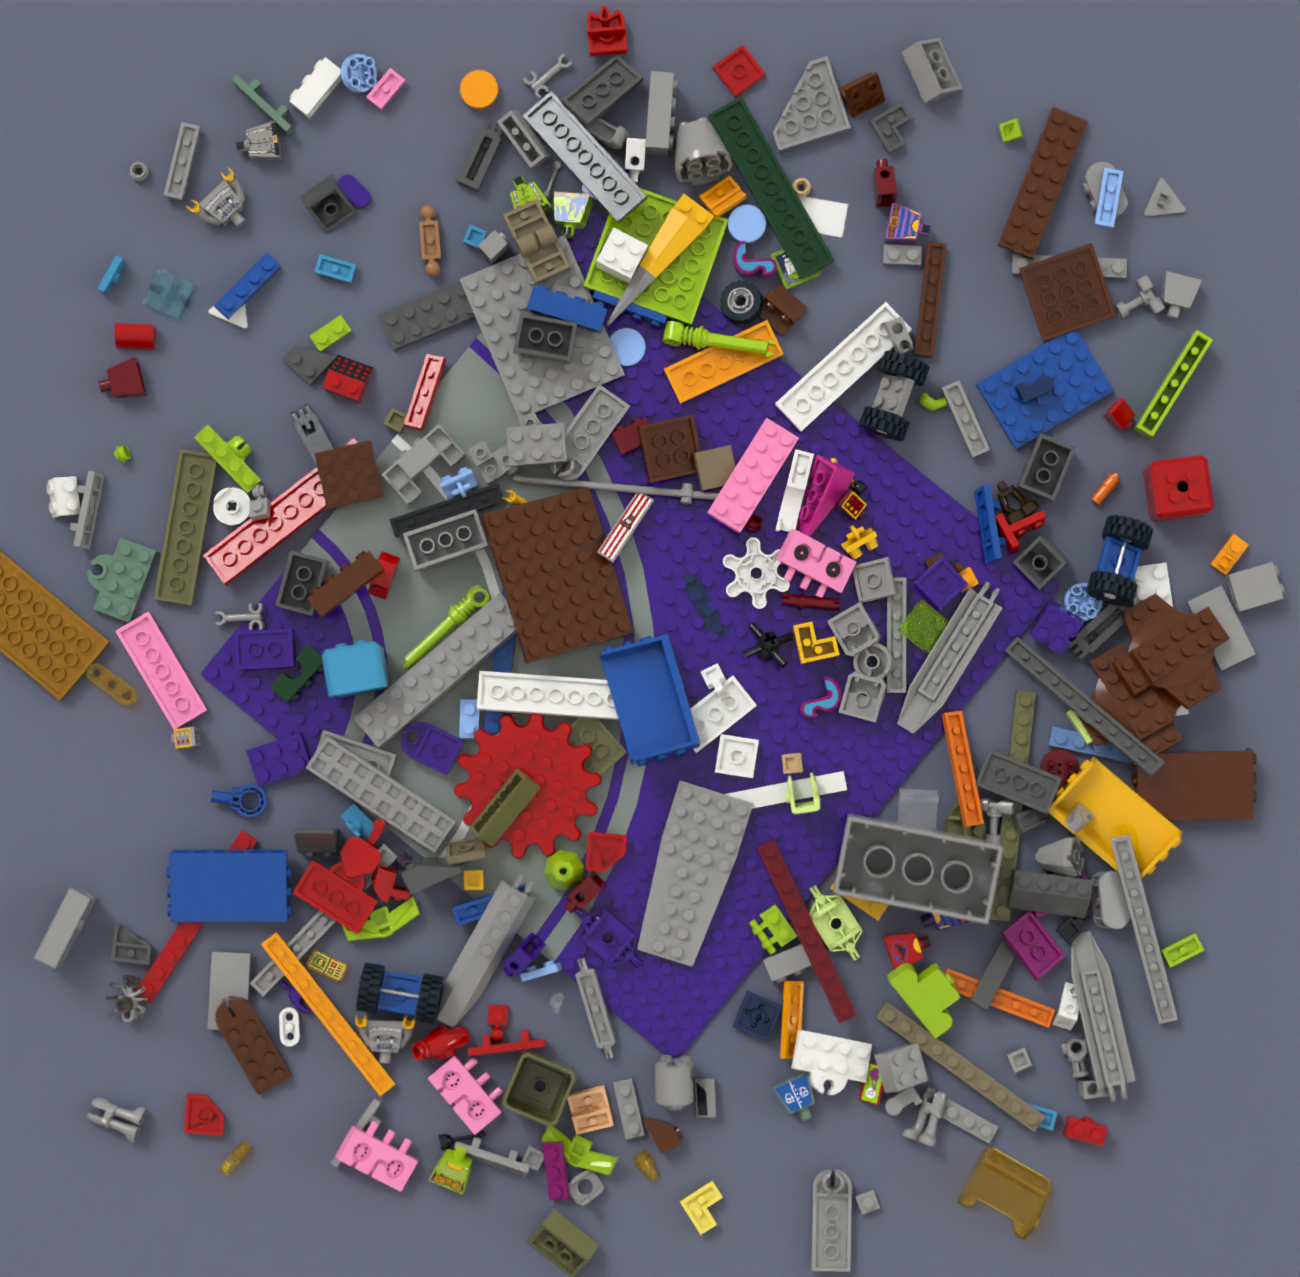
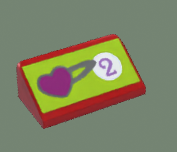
[859,1062,883,1105]

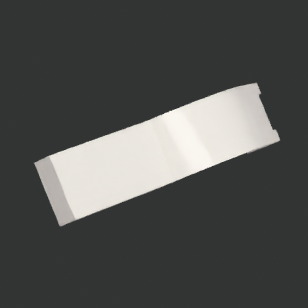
[775,449,814,532]

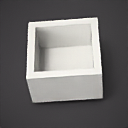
[595,228,648,284]

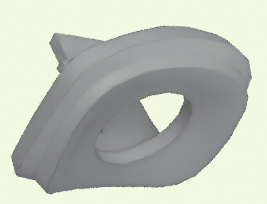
[568,1170,605,1206]

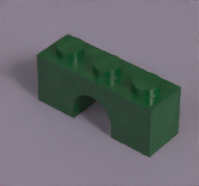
[270,644,324,703]

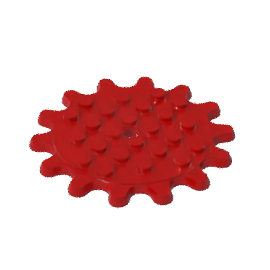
[454,713,602,859]

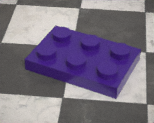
[234,628,295,670]
[246,732,311,787]

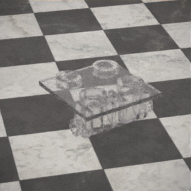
[898,788,939,829]

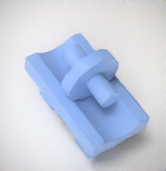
[440,467,478,500]

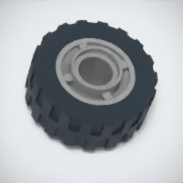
[720,280,764,325]

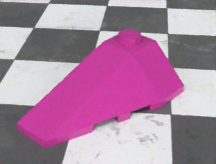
[796,454,855,537]

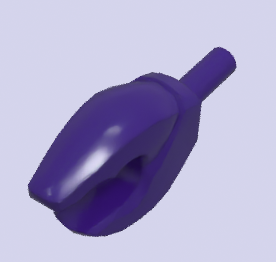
[280,980,311,1014]

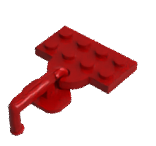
[292,819,387,934]

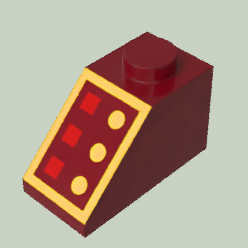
[836,489,867,521]

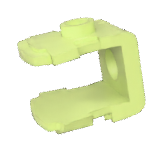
[785,773,820,814]

